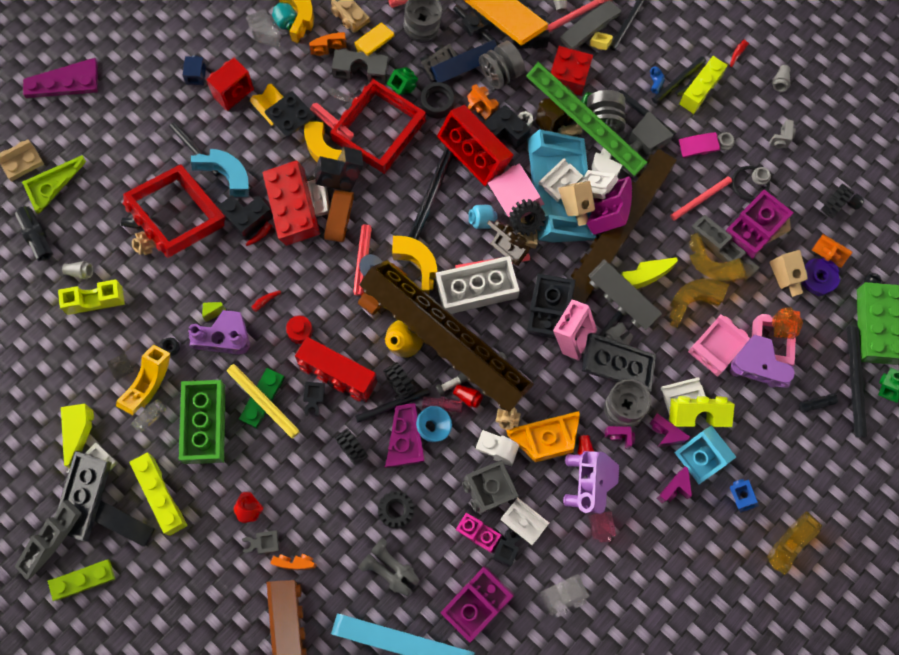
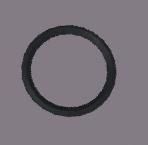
[732,166,770,201]

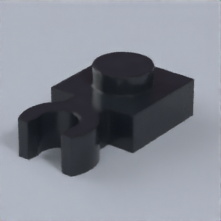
[303,381,325,417]
[492,528,521,567]

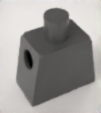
[629,111,674,156]

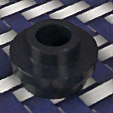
[160,337,180,357]

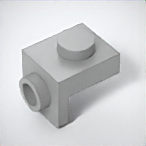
[769,120,796,149]

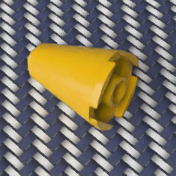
[385,320,423,358]

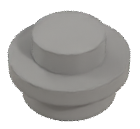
[718,132,735,150]
[752,167,771,185]

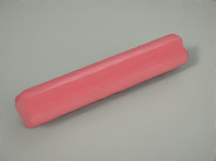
[310,103,354,141]

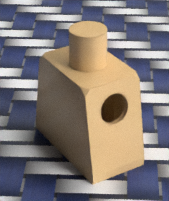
[558,181,595,226]
[770,250,808,297]

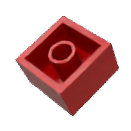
[551,46,593,96]
[206,57,254,111]

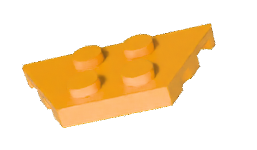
[506,411,580,462]

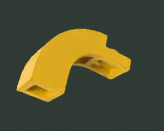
[279,0,314,43]
[304,122,342,162]
[392,236,437,295]
[116,344,170,415]

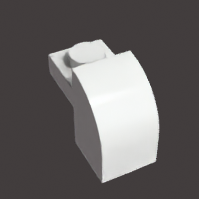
[592,148,622,177]
[475,430,519,467]

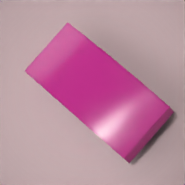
[679,132,720,158]
[456,513,502,554]

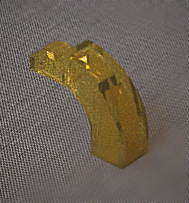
[689,233,748,282]
[669,279,729,328]
[767,511,822,575]

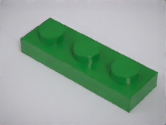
[239,368,285,429]

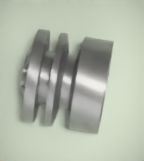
[403,0,442,42]
[479,41,525,89]
[587,90,626,134]
[604,379,651,428]

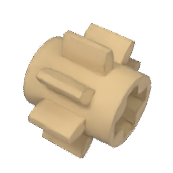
[132,231,156,255]
[496,407,521,430]

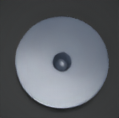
[359,254,383,277]

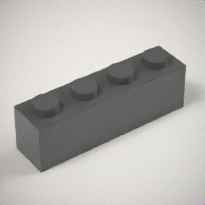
[588,259,662,330]

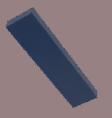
[431,39,497,83]

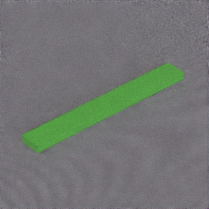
[526,62,648,176]

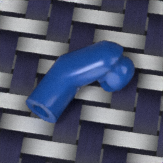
[650,66,665,94]

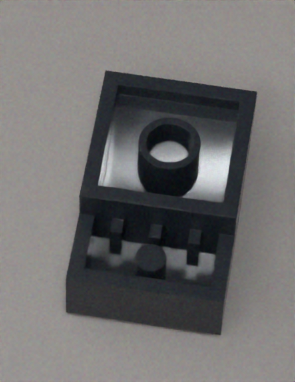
[527,274,576,339]

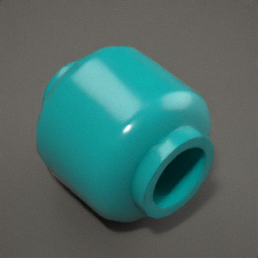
[272,3,297,30]

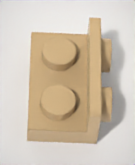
[331,0,370,33]
[0,140,44,182]

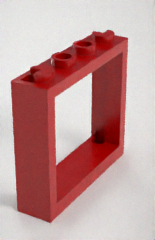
[330,79,426,174]
[122,164,225,258]

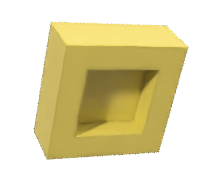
[590,32,613,50]

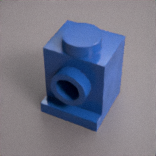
[729,479,759,513]

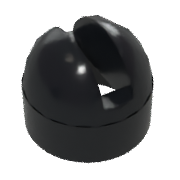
[847,193,864,209]
[864,273,882,284]

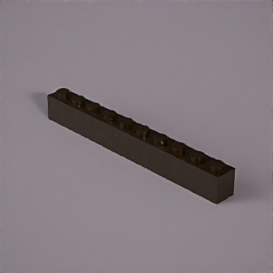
[570,149,677,304]

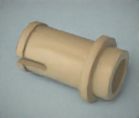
[558,123,582,136]

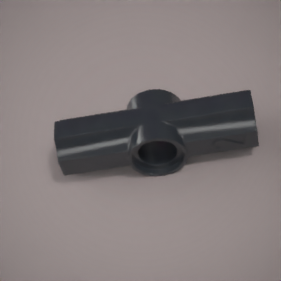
[15,206,53,261]

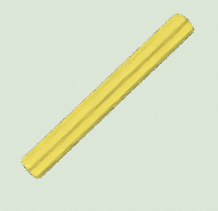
[227,364,299,438]

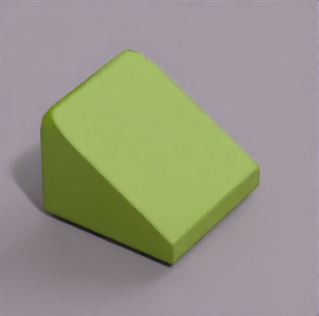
[202,302,226,322]

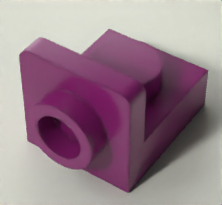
[605,426,635,449]

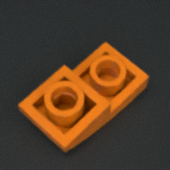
[309,32,347,56]
[270,554,317,570]

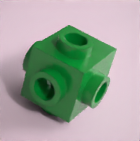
[387,67,419,95]
[878,368,899,403]

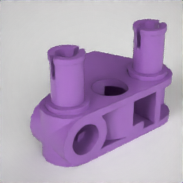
[188,310,250,354]
[729,335,794,388]
[563,451,619,514]

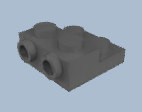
[462,460,519,515]

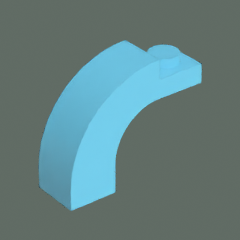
[191,149,249,197]

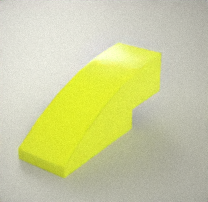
[622,257,678,289]

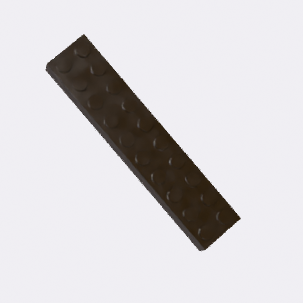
[359,260,534,412]

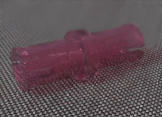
[422,396,462,413]

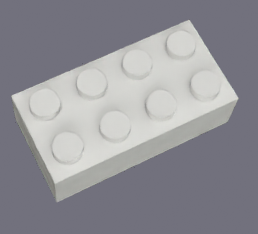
[436,256,520,314]

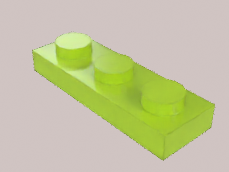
[48,559,115,601]

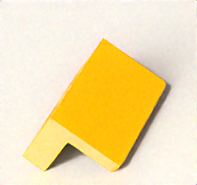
[354,22,395,56]
[250,84,283,125]

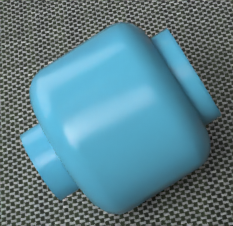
[469,205,497,229]

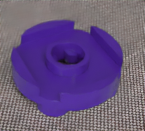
[801,258,840,296]

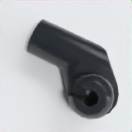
[121,211,149,229]

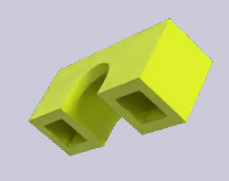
[679,56,728,114]
[58,280,125,315]
[669,396,735,427]

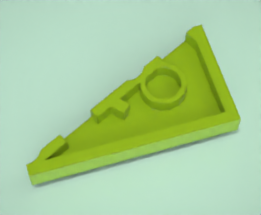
[22,155,86,214]

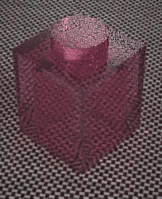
[588,511,616,543]

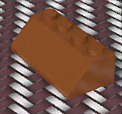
[266,580,307,655]

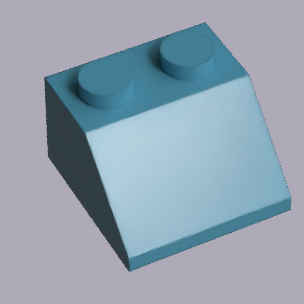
[674,426,736,484]

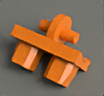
[467,84,499,120]
[812,234,853,268]

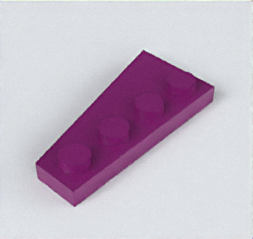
[23,58,98,98]

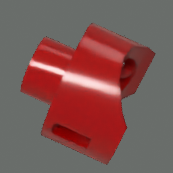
[286,315,313,344]
[233,492,264,523]

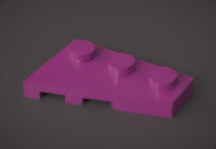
[385,403,424,468]

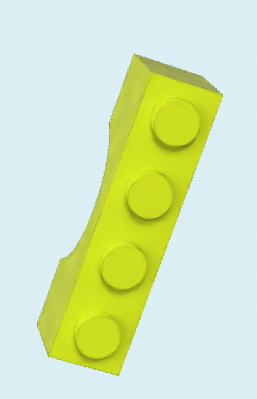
[129,452,188,536]

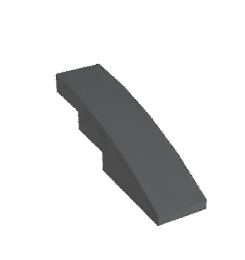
[559,0,622,49]
[692,215,760,283]
[15,500,81,580]

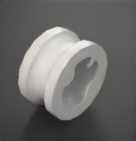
[518,111,533,128]

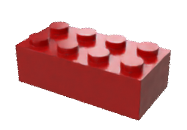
[437,105,514,186]
[262,160,320,246]
[295,337,378,402]

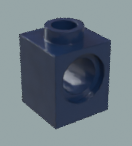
[182,55,206,85]

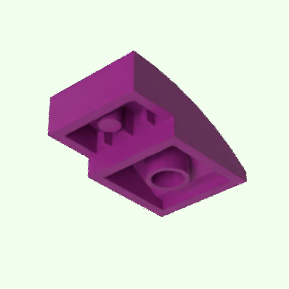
[586,176,632,235]
[726,190,794,259]
[440,566,515,642]

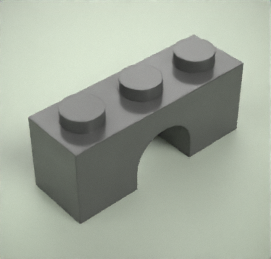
[332,49,389,84]

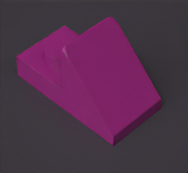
[649,413,690,447]
[656,466,692,504]

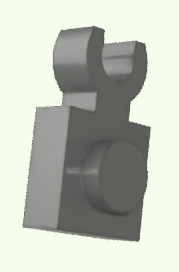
[242,530,279,554]

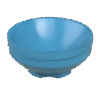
[416,406,452,442]

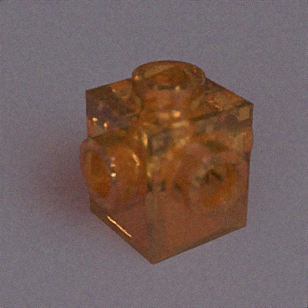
[772,308,803,339]

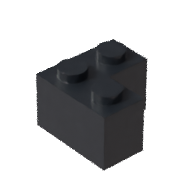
[483,104,531,149]
[314,147,364,192]
[217,195,273,240]

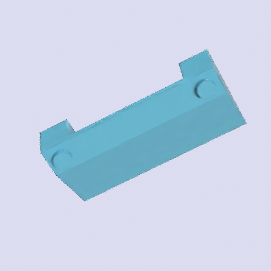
[527,129,597,242]

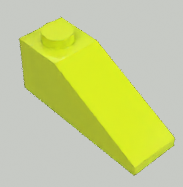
[61,404,94,468]

